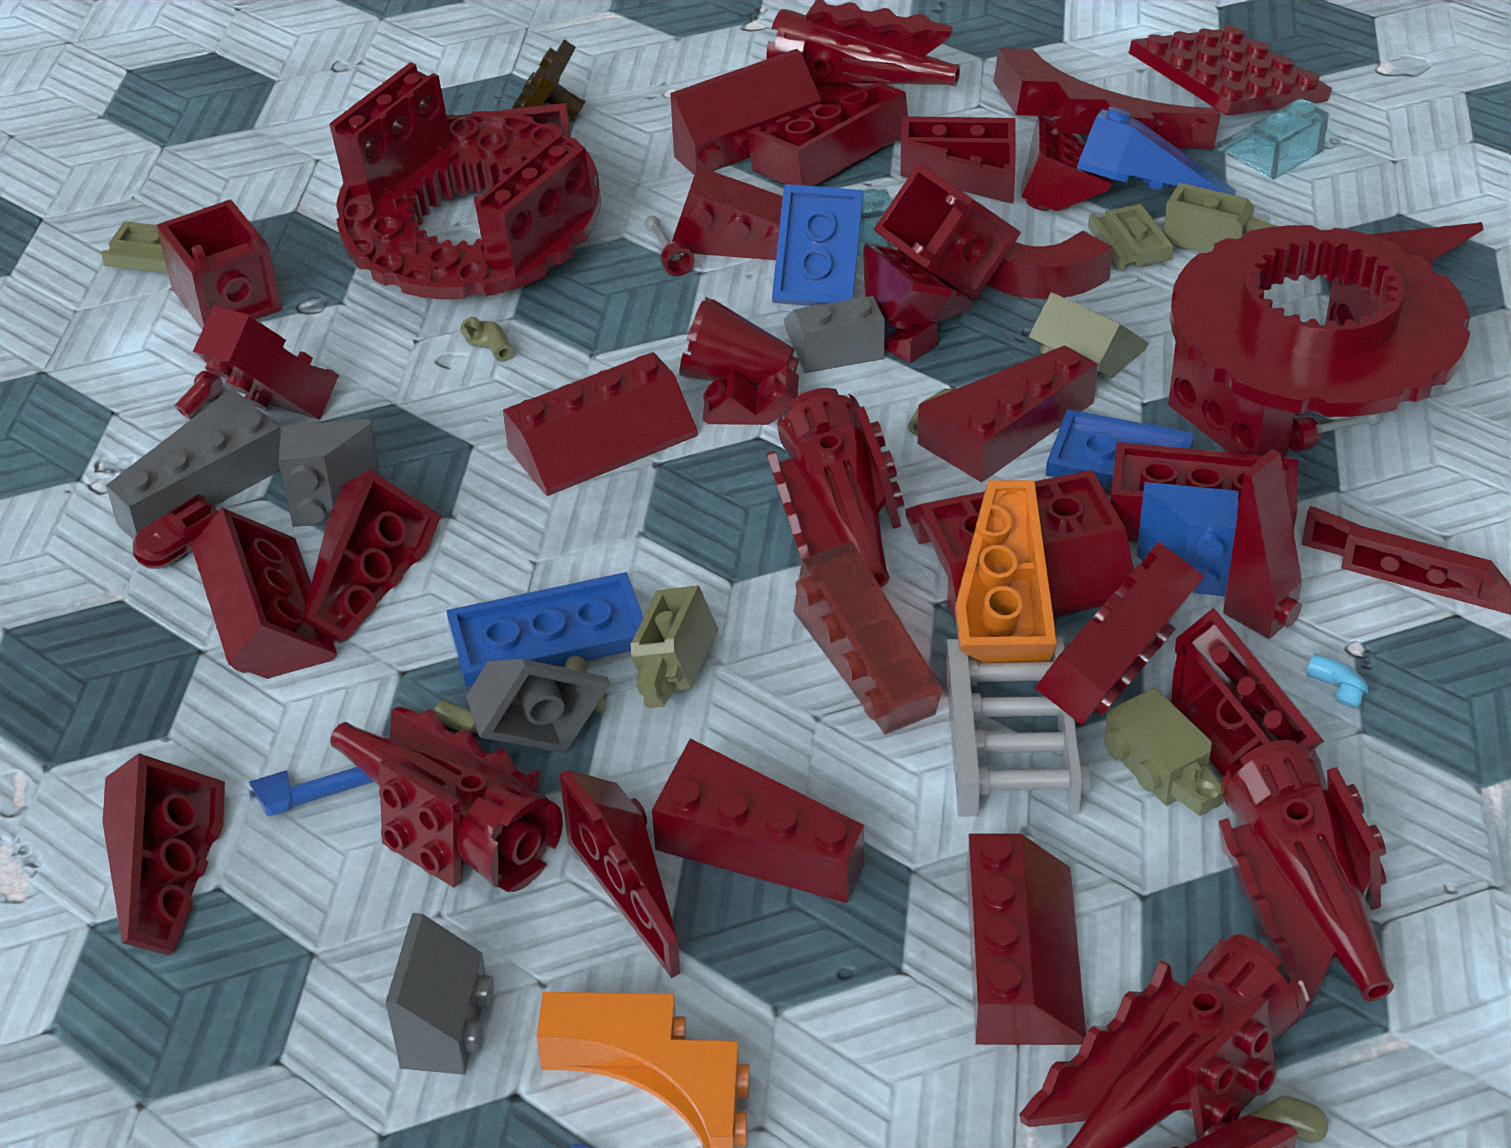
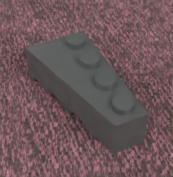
[106,388,281,540]

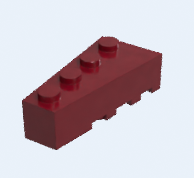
[917,345,1097,483]
[652,738,864,903]

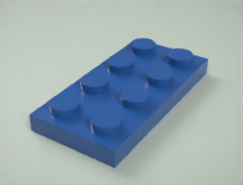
[446,572,643,687]

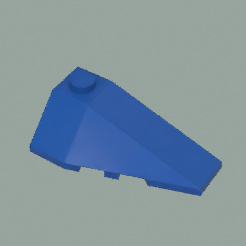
[1077,107,1236,195]

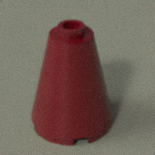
[679,297,799,386]

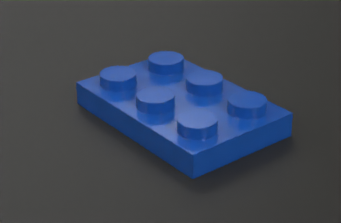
[772,184,864,306]
[1046,409,1195,489]

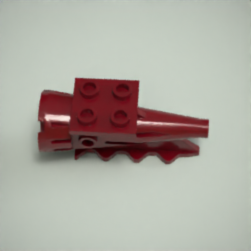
[766,0,960,105]
[767,388,905,596]
[330,706,563,892]
[1218,740,1394,1007]
[1019,934,1306,1148]

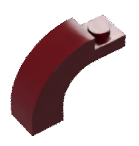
[986,230,1113,299]

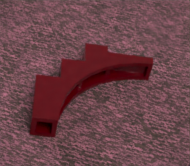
[993,48,1221,149]

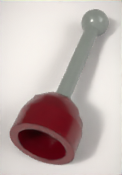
[645,216,694,276]
[1289,413,1382,452]

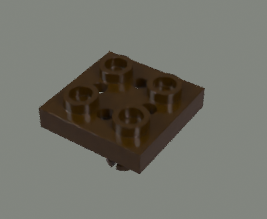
[511,39,586,120]

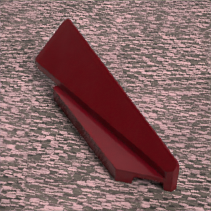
[1301,506,1511,615]

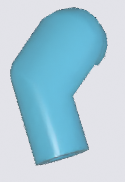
[1306,653,1368,708]

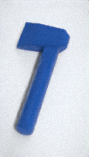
[249,767,374,816]

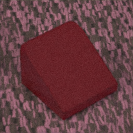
[884,322,938,363]

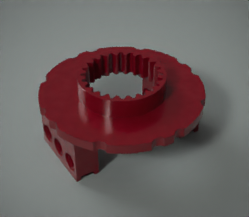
[329,62,601,300]
[1168,225,1470,458]

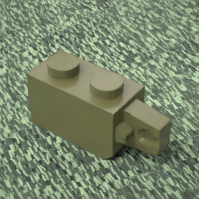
[1164,182,1276,253]
[631,585,718,708]
[1104,687,1224,816]

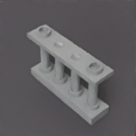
[946,637,1090,817]

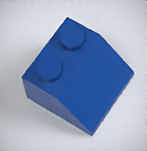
[1136,482,1239,596]

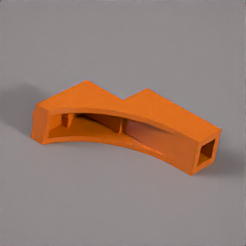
[537,992,750,1148]

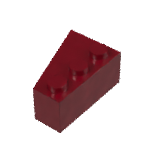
[900,116,1016,204]
[671,166,783,260]
[193,305,339,420]

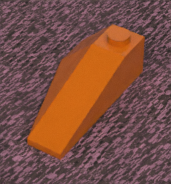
[955,480,1057,663]

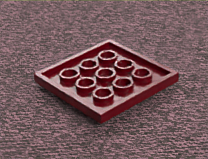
[1128,25,1332,116]

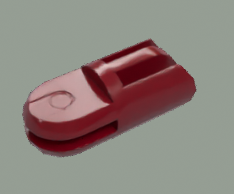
[132,493,219,569]

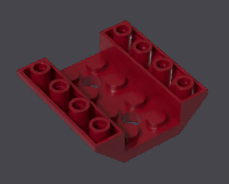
[905,470,1134,625]

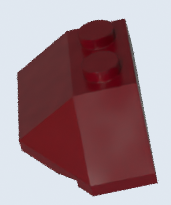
[863,243,973,329]
[1171,608,1324,777]

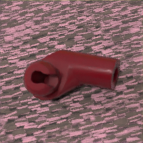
[174,371,223,419]

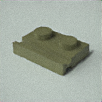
[1088,204,1174,270]
[101,221,168,274]

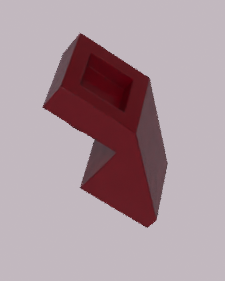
[702,366,799,425]

